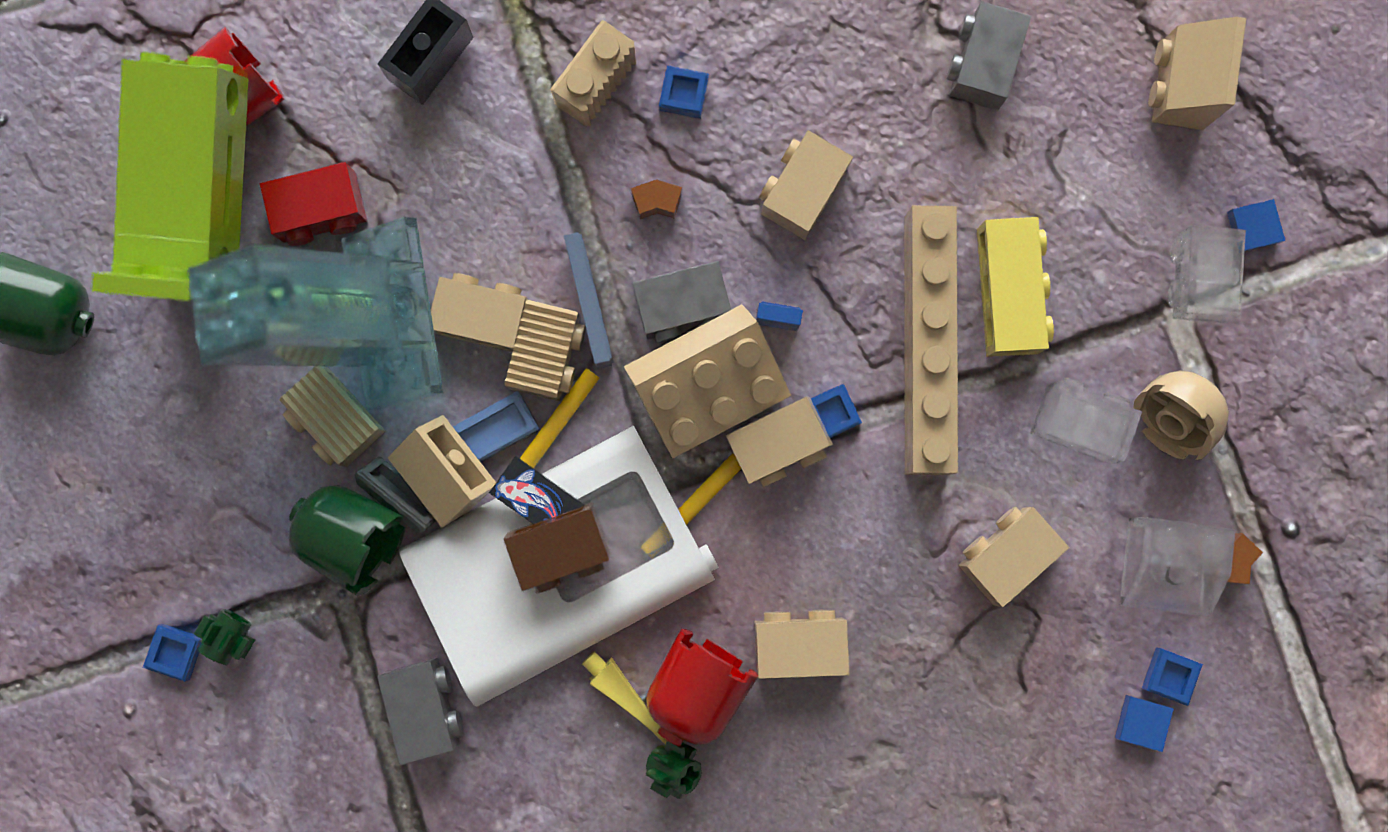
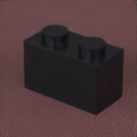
[377,0,474,105]

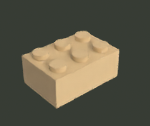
[624,304,791,458]

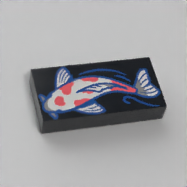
[489,456,585,524]

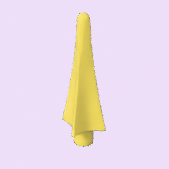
[582,651,667,744]

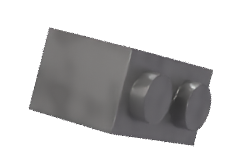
[946,1,1031,111]
[633,261,731,344]
[377,658,464,765]

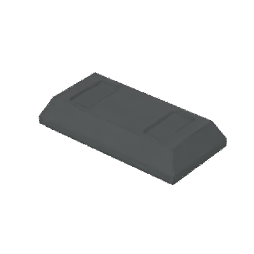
[355,456,436,533]

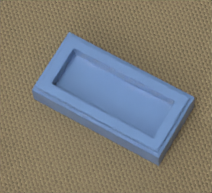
[453,391,540,463]

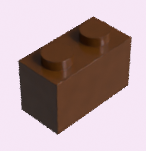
[503,502,611,593]

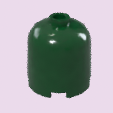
[0,252,94,356]
[289,485,405,596]

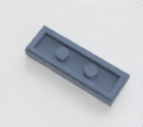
[564,232,614,369]

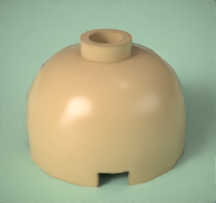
[1133,370,1229,460]

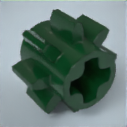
[194,609,256,665]
[646,741,702,799]

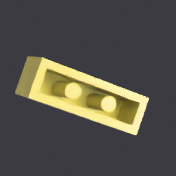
[977,217,1054,357]

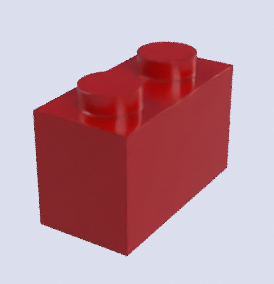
[259,162,368,246]

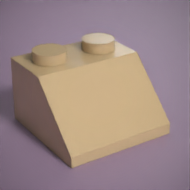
[1149,17,1246,130]

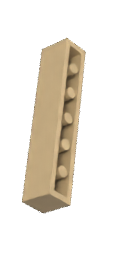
[904,205,958,475]

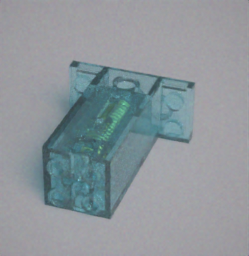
[188,217,443,410]

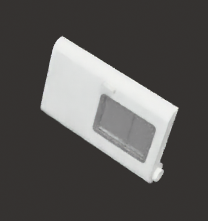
[399,426,719,707]

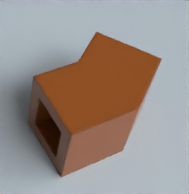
[631,179,682,220]
[1212,533,1264,584]

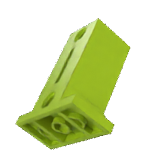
[92,52,252,301]

